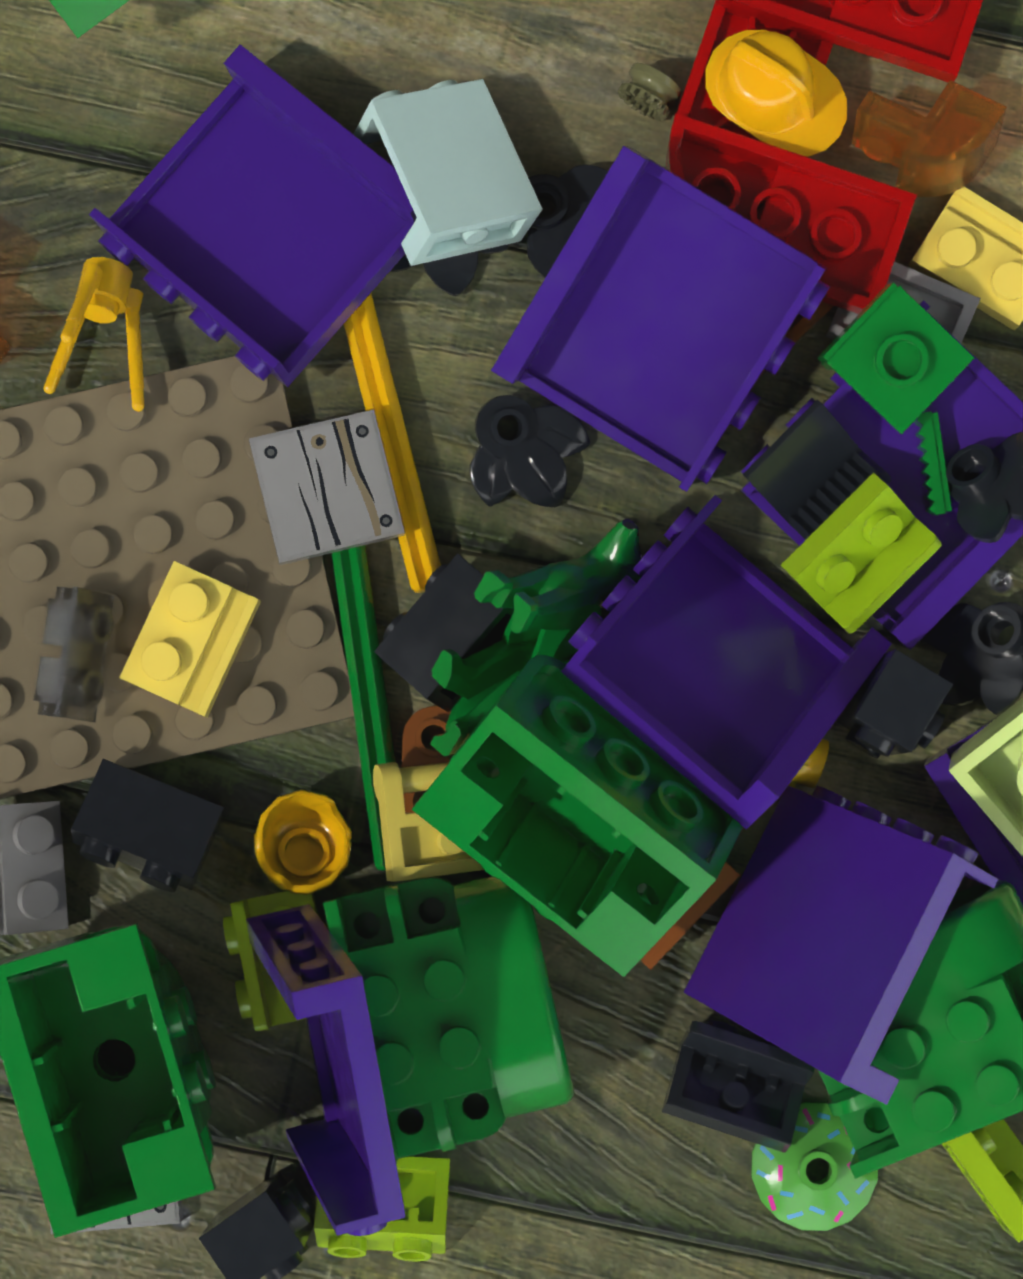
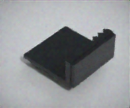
[743,399,892,540]

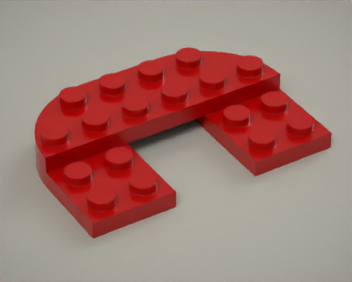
[666,0,983,314]

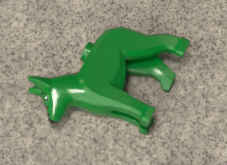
[430,519,642,756]

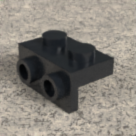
[662,1020,815,1153]

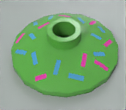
[751,1102,878,1231]

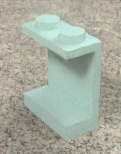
[353,79,543,266]

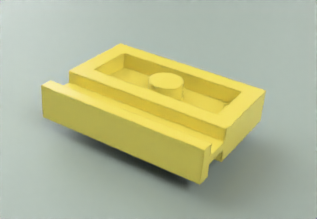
[908,184,1023,331]
[119,561,261,718]

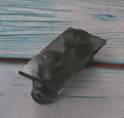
[33,587,114,723]

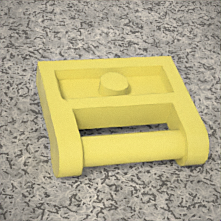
[373,762,484,882]

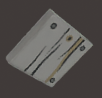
[249,410,405,565]

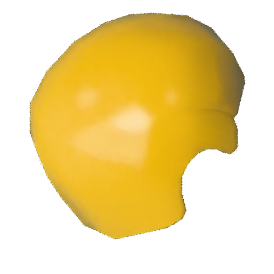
[254,789,352,895]

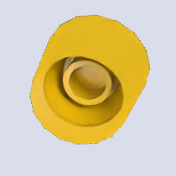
[706,30,847,157]

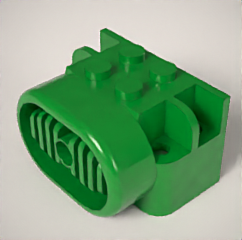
[411,655,743,977]
[323,876,574,1165]
[818,880,1023,1179]
[0,923,216,1238]

